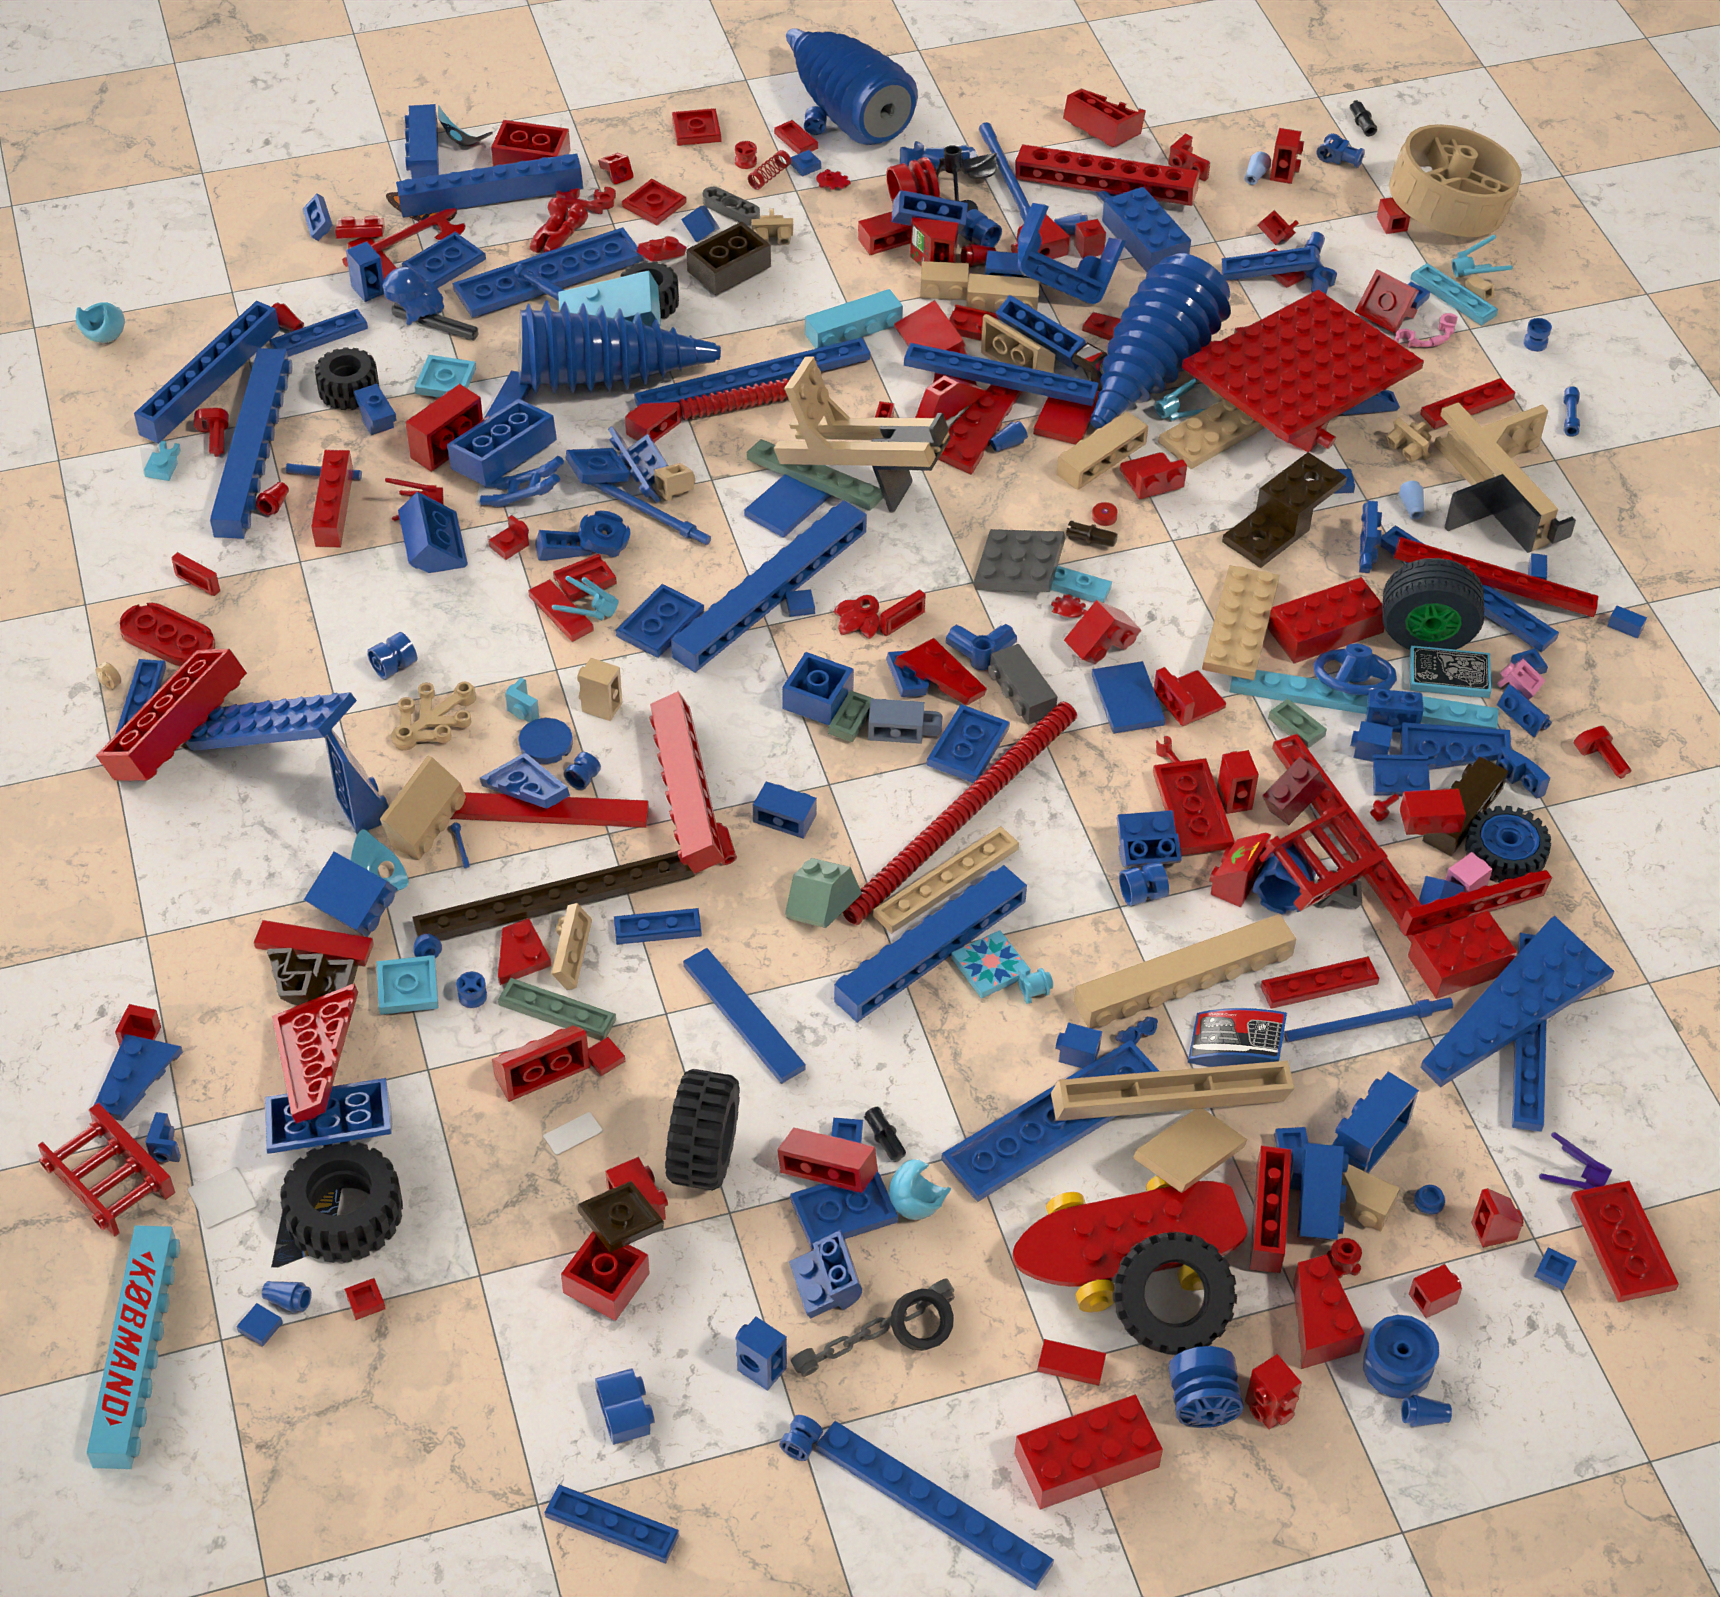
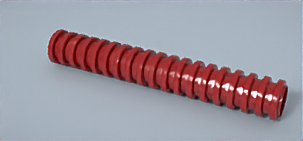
[679,377,791,421]

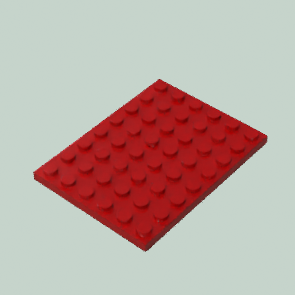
[1182,290,1424,443]

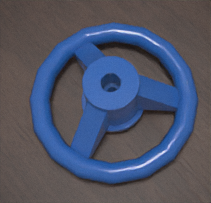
[1313,643,1397,696]

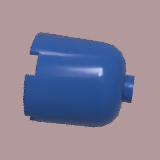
[1253,845,1316,914]

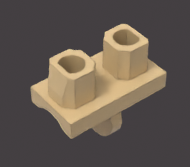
[751,208,793,245]
[1387,417,1432,463]

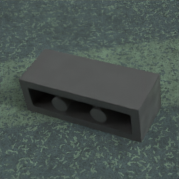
[988,644,1058,725]

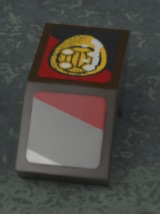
[1072,342,1108,392]

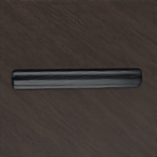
[391,302,479,341]

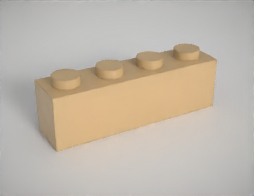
[1057,411,1148,490]

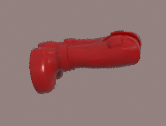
[530,197,588,253]

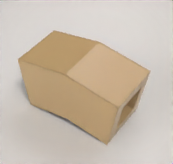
[1464,274,1495,301]

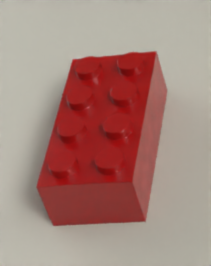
[1268,577,1385,664]
[1014,1394,1163,1510]

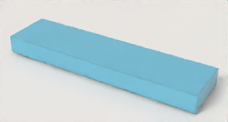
[1411,263,1498,326]

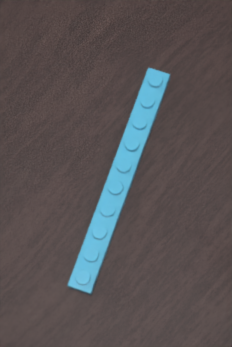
[1229,670,1499,729]

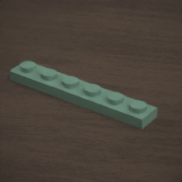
[747,439,884,511]

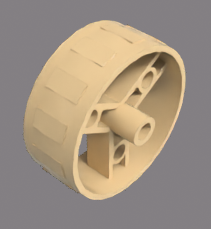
[1389,124,1522,237]

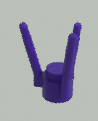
[1539,1132,1613,1190]

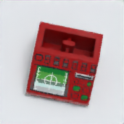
[910,217,958,267]

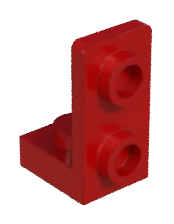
[1168,133,1210,181]

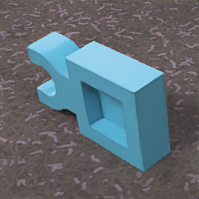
[144,440,181,481]

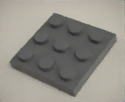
[974,529,1065,592]

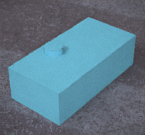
[558,271,661,326]

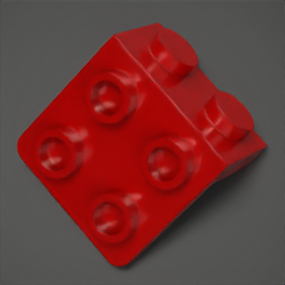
[1120,452,1187,500]

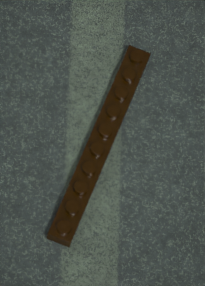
[412,851,695,940]

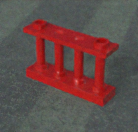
[1259,804,1388,912]
[38,1102,175,1237]

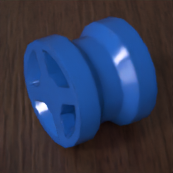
[804,106,827,135]
[456,971,487,1008]

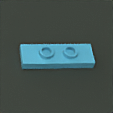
[1051,566,1112,603]

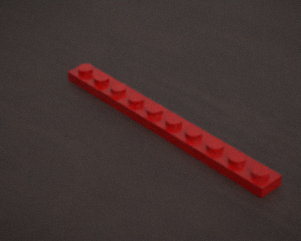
[1272,734,1437,942]

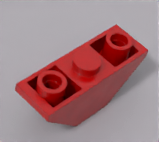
[915,376,986,421]

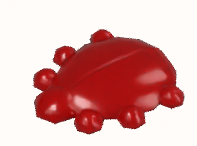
[816,169,851,190]
[1051,594,1087,618]

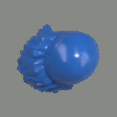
[382,267,444,326]

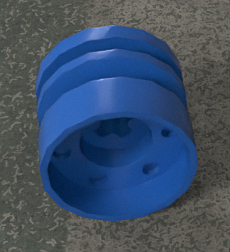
[1168,1346,1244,1428]

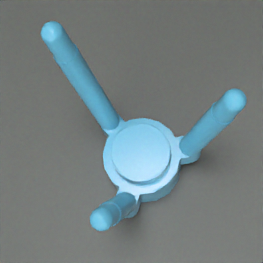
[1452,235,1513,277]
[1155,378,1207,421]
[552,576,619,621]

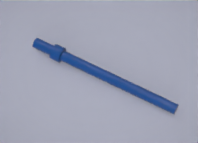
[592,482,711,545]
[1284,997,1453,1042]

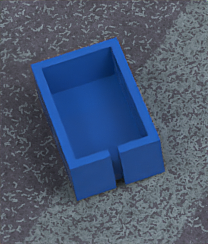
[1332,1071,1419,1173]

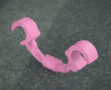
[1395,313,1458,348]

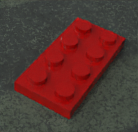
[1153,758,1235,855]
[1570,1180,1679,1303]

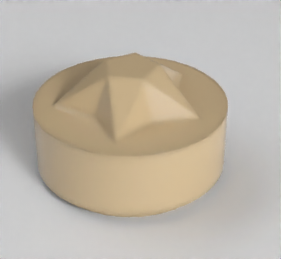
[95,662,121,689]

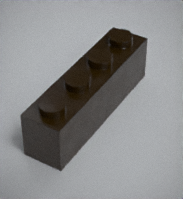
[1422,756,1508,856]

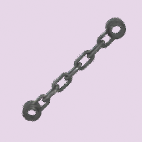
[791,1278,955,1377]

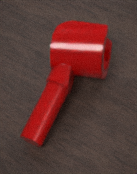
[1156,736,1180,762]
[1370,794,1399,822]

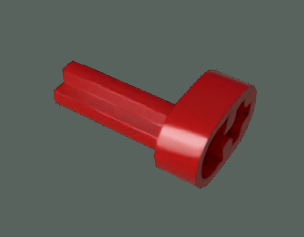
[193,408,229,457]
[1574,726,1632,779]

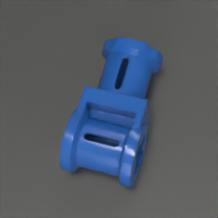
[1316,133,1365,168]

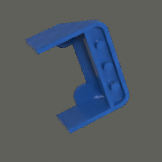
[1018,203,1126,304]

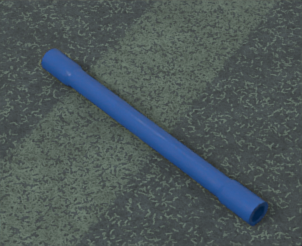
[979,122,1031,222]

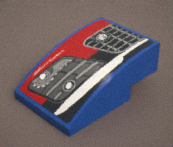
[1188,1008,1287,1067]

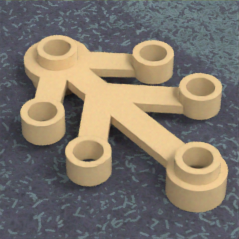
[391,681,476,750]

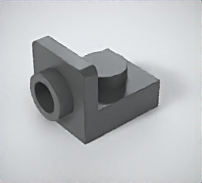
[1318,870,1362,909]

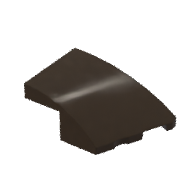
[267,948,358,1006]

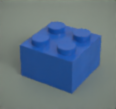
[782,652,854,725]

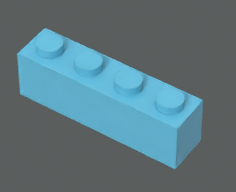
[805,289,903,349]

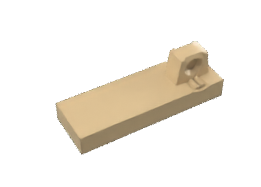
[551,903,592,990]

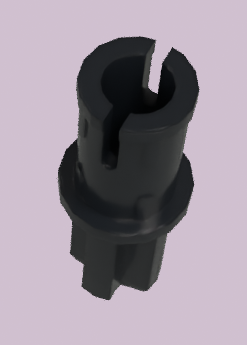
[1349,100,1378,137]
[864,1106,906,1162]

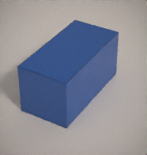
[1528,553,1547,580]
[1608,605,1647,639]

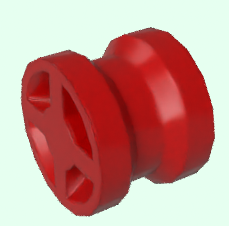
[735,141,757,169]

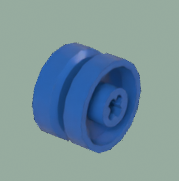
[1363,1314,1439,1399]

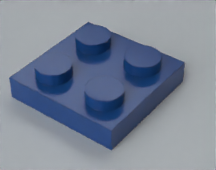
[565,448,630,485]

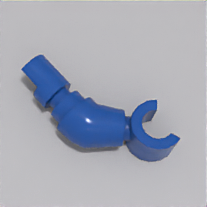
[899,141,978,169]
[1303,232,1337,294]

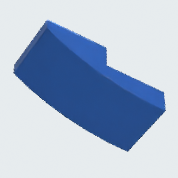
[1496,747,1551,799]

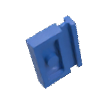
[1372,754,1430,796]

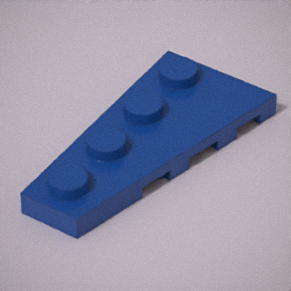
[1400,722,1511,770]

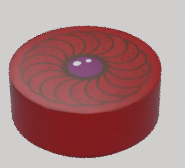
[1092,502,1118,526]

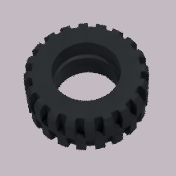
[665,1069,740,1191]
[280,1141,403,1263]
[1112,1232,1237,1355]

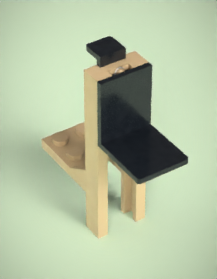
[774,357,951,512]
[1434,403,1576,553]

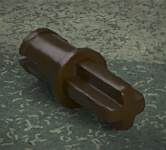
[1066,520,1118,547]

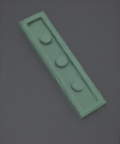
[498,978,616,1041]

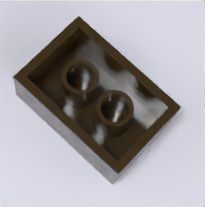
[686,221,771,295]

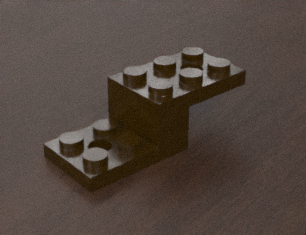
[1222,452,1347,568]

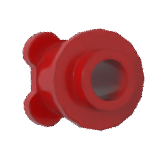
[1327,1238,1362,1278]

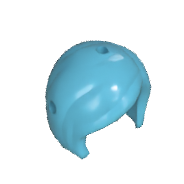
[75,302,125,343]
[889,1159,951,1220]

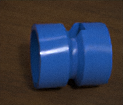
[960,209,1002,247]
[367,632,418,679]
[1119,862,1169,906]

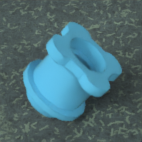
[1018,968,1053,1004]

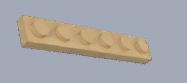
[873,826,1019,934]

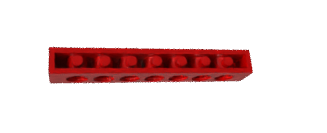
[1015,144,1199,206]

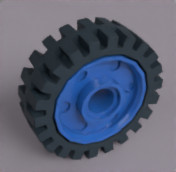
[1465,805,1551,883]

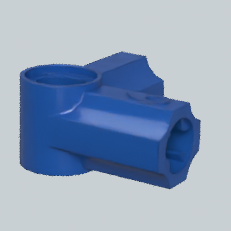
[946,624,1017,670]

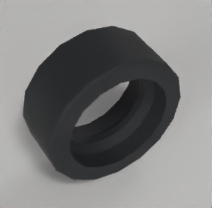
[891,1289,954,1351]

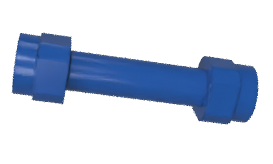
[1563,386,1580,437]

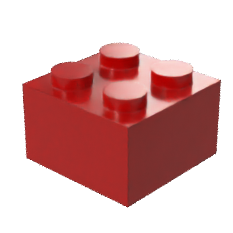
[561,1231,650,1321]

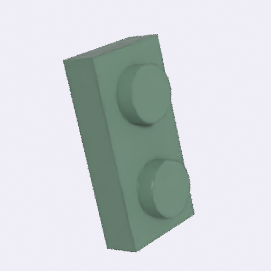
[828,690,874,742]
[1268,699,1327,748]

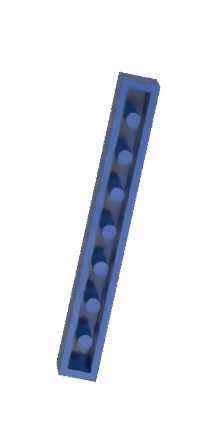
[396,153,584,218]
[134,300,280,444]
[834,865,1027,1023]

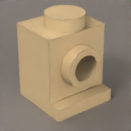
[654,463,695,501]

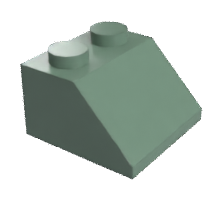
[785,858,862,928]

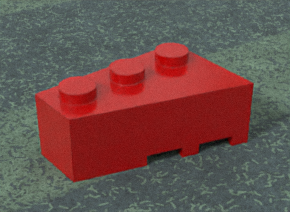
[1063,88,1146,147]
[1293,1254,1365,1369]

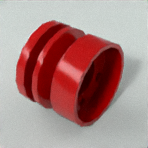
[886,157,940,203]

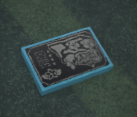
[1410,646,1491,698]

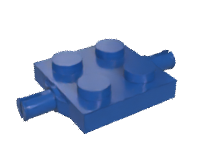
[1359,500,1382,573]

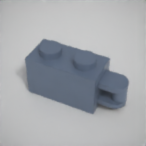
[868,699,943,744]

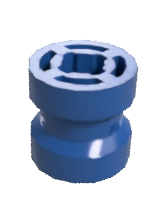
[1524,318,1552,352]
[564,752,601,790]
[779,1415,823,1461]

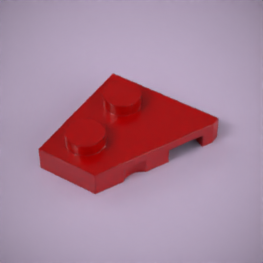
[498,918,552,985]

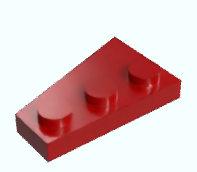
[894,638,987,706]

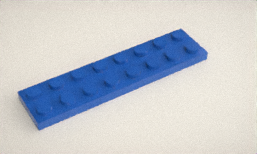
[452,227,644,318]
[185,692,357,751]
[941,1040,1159,1202]

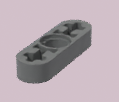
[703,186,760,226]

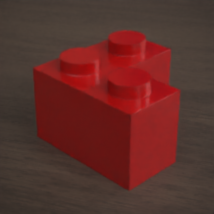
[1064,600,1142,665]

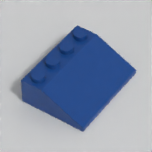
[265,1078,393,1154]

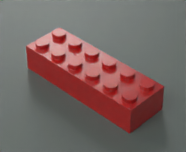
[96,649,247,781]

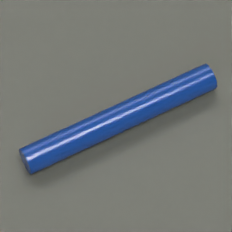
[286,463,362,480]

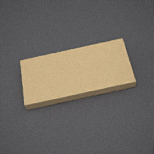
[1133,1108,1248,1193]

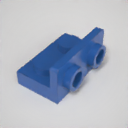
[1365,689,1423,733]

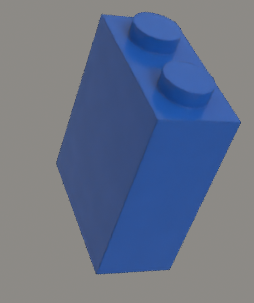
[304,851,397,937]

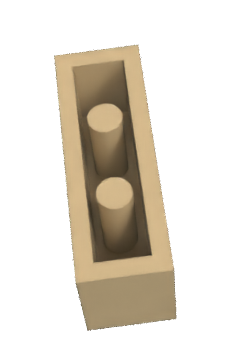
[967,274,1040,312]

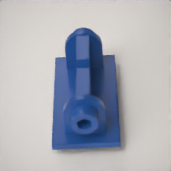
[1497,684,1552,738]

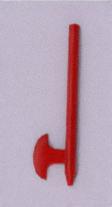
[342,208,466,267]

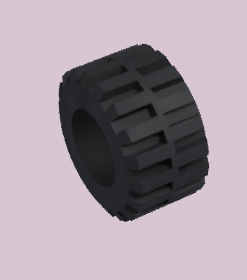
[620,261,679,318]
[315,347,379,410]

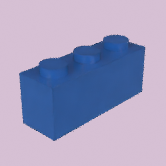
[891,190,968,234]
[1297,1143,1349,1241]

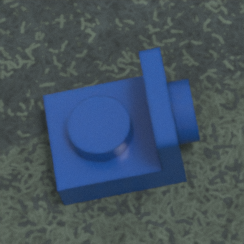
[145,1112,181,1163]

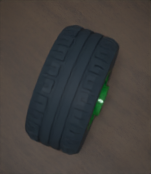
[1382,558,1484,650]

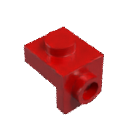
[1257,210,1299,245]

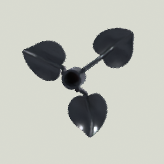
[936,145,997,212]

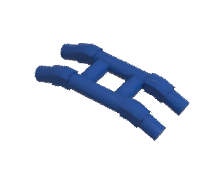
[480,456,564,507]

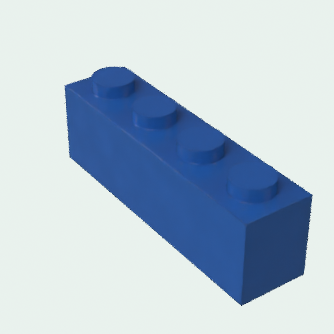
[405,104,439,179]
[996,295,1086,371]

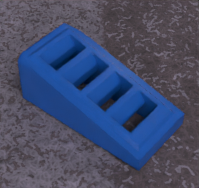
[535,530,592,561]

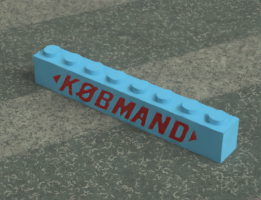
[87,1225,180,1469]

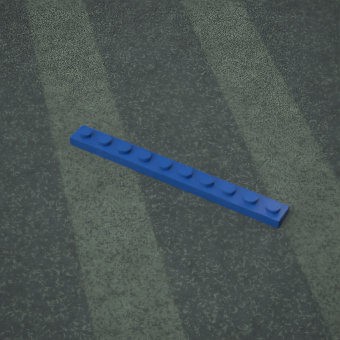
[634,337,871,407]

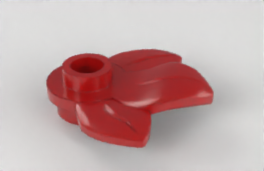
[833,595,880,639]

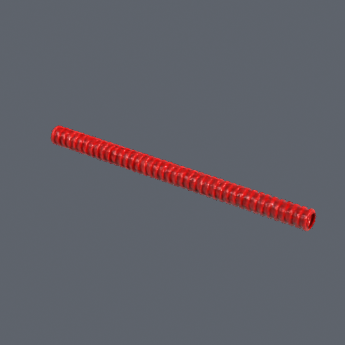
[842,701,1077,925]

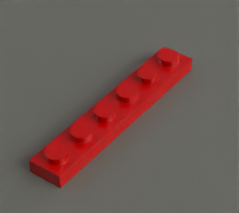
[1399,870,1553,936]

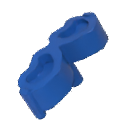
[1115,1016,1158,1045]

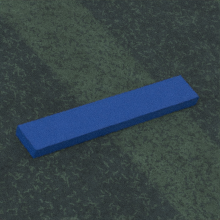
[683,948,806,1084]

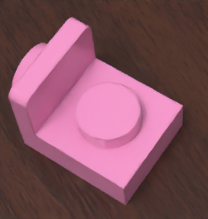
[1497,659,1546,700]

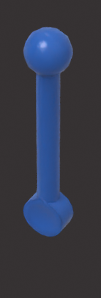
[450,822,470,868]

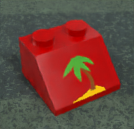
[1209,833,1271,908]

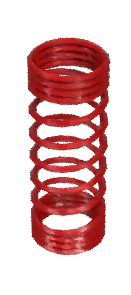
[748,150,791,190]

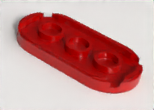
[119,602,215,666]

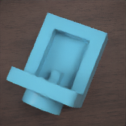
[505,678,539,722]

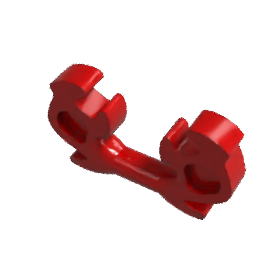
[556,187,616,214]

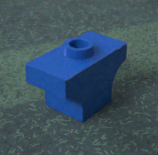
[354,384,397,435]

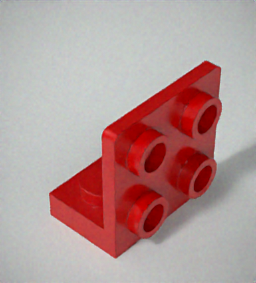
[1154,667,1226,727]

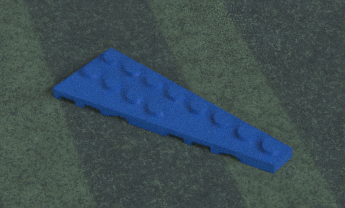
[1420,916,1614,1088]

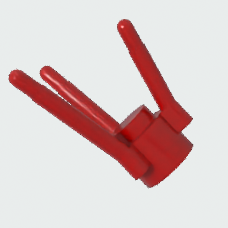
[385,478,444,521]

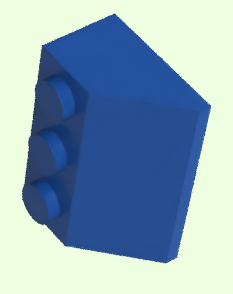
[398,492,468,573]

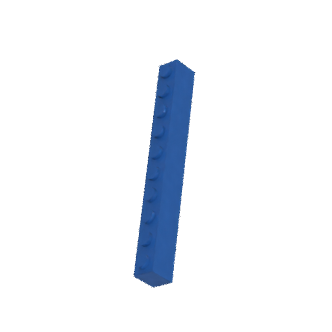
[210,348,292,539]
[671,500,867,673]

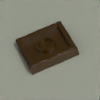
[578,1181,664,1252]

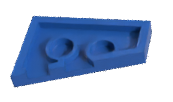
[480,753,570,808]
[93,1034,183,1121]

